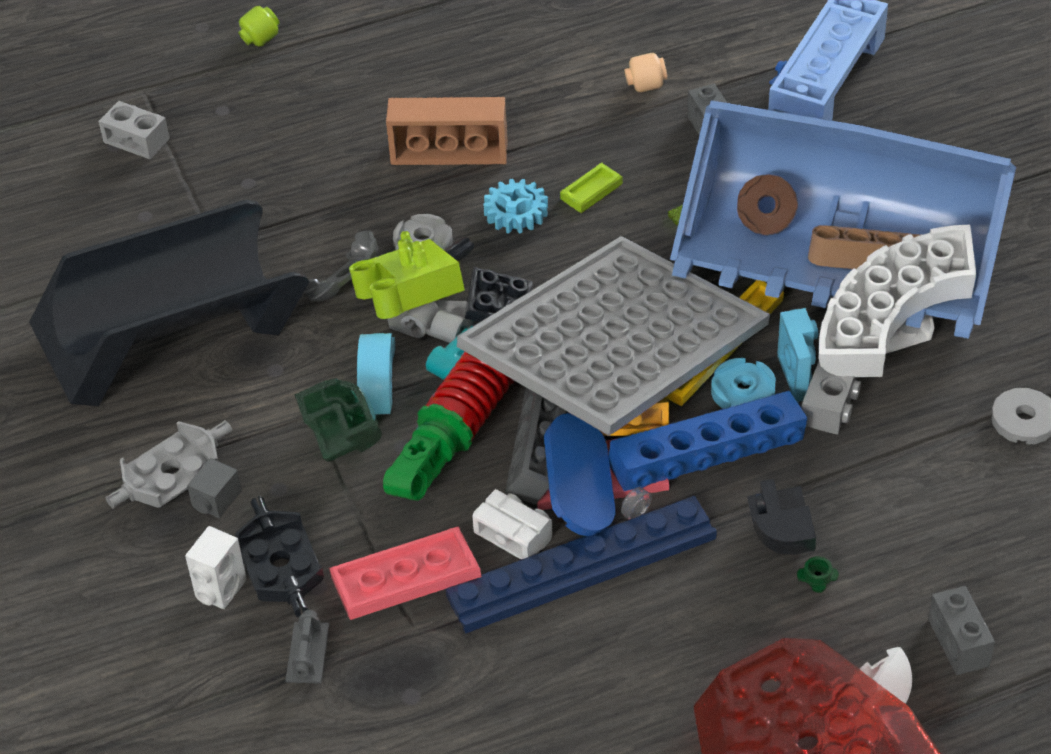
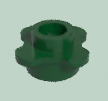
[797,556,839,593]

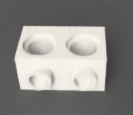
[185,526,247,609]

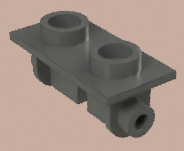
[285,610,329,683]

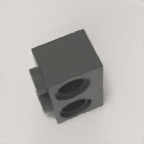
[928,586,995,675]

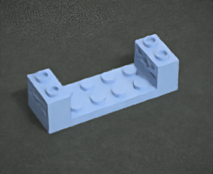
[768,0,888,121]

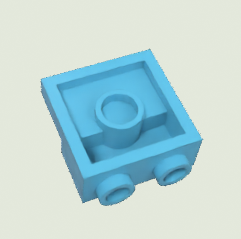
[777,308,818,402]

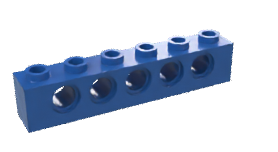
[609,391,807,492]

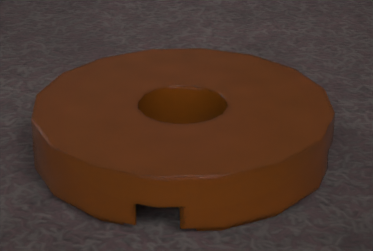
[737,174,798,236]

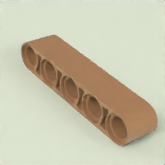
[808,225,921,269]

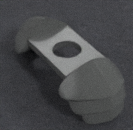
[304,230,380,302]

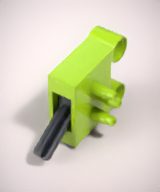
[349,231,474,319]

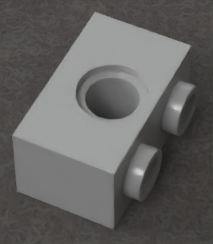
[802,362,861,435]

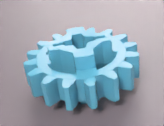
[483,179,548,233]

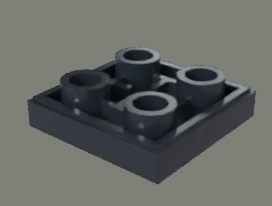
[464,267,533,322]

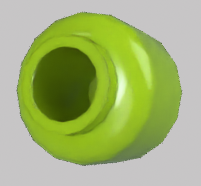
[238,6,280,47]

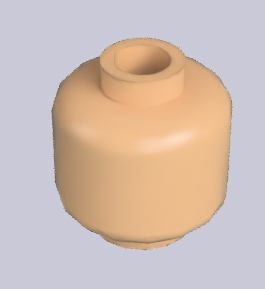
[624,53,667,93]

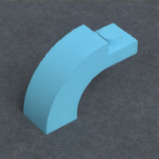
[357,333,395,415]

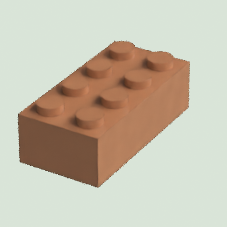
[386,97,508,165]

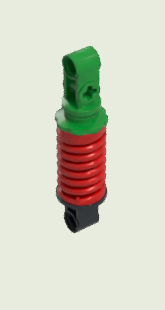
[383,352,515,501]

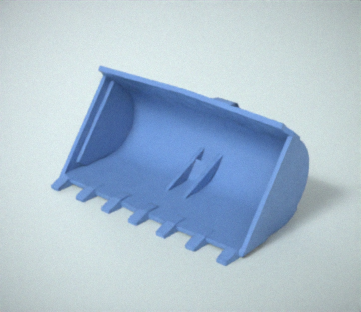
[670,100,1016,339]

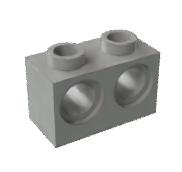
[99,101,170,159]

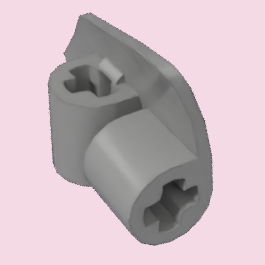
[387,300,476,343]

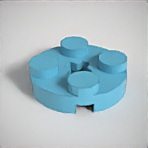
[711,358,776,409]

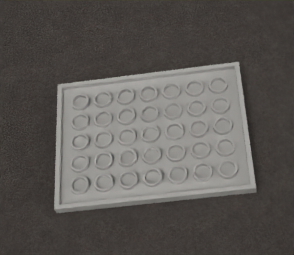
[457,236,770,436]

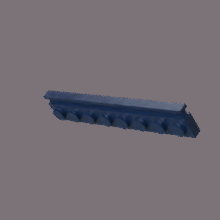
[446,496,717,634]

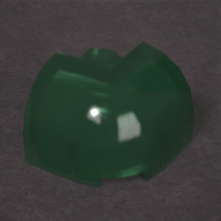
[294,378,382,462]

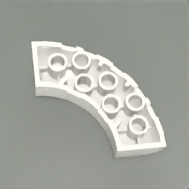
[819,225,976,377]

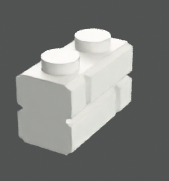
[472,489,552,560]

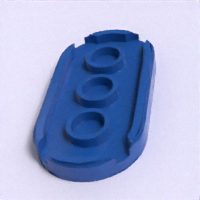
[544,413,615,536]

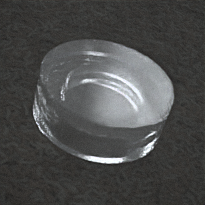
[621,487,652,520]

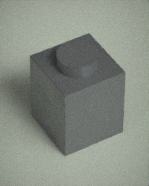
[187,458,242,518]

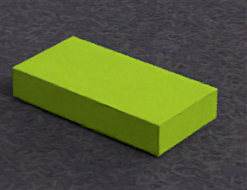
[560,163,623,213]

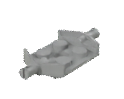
[105,420,232,509]

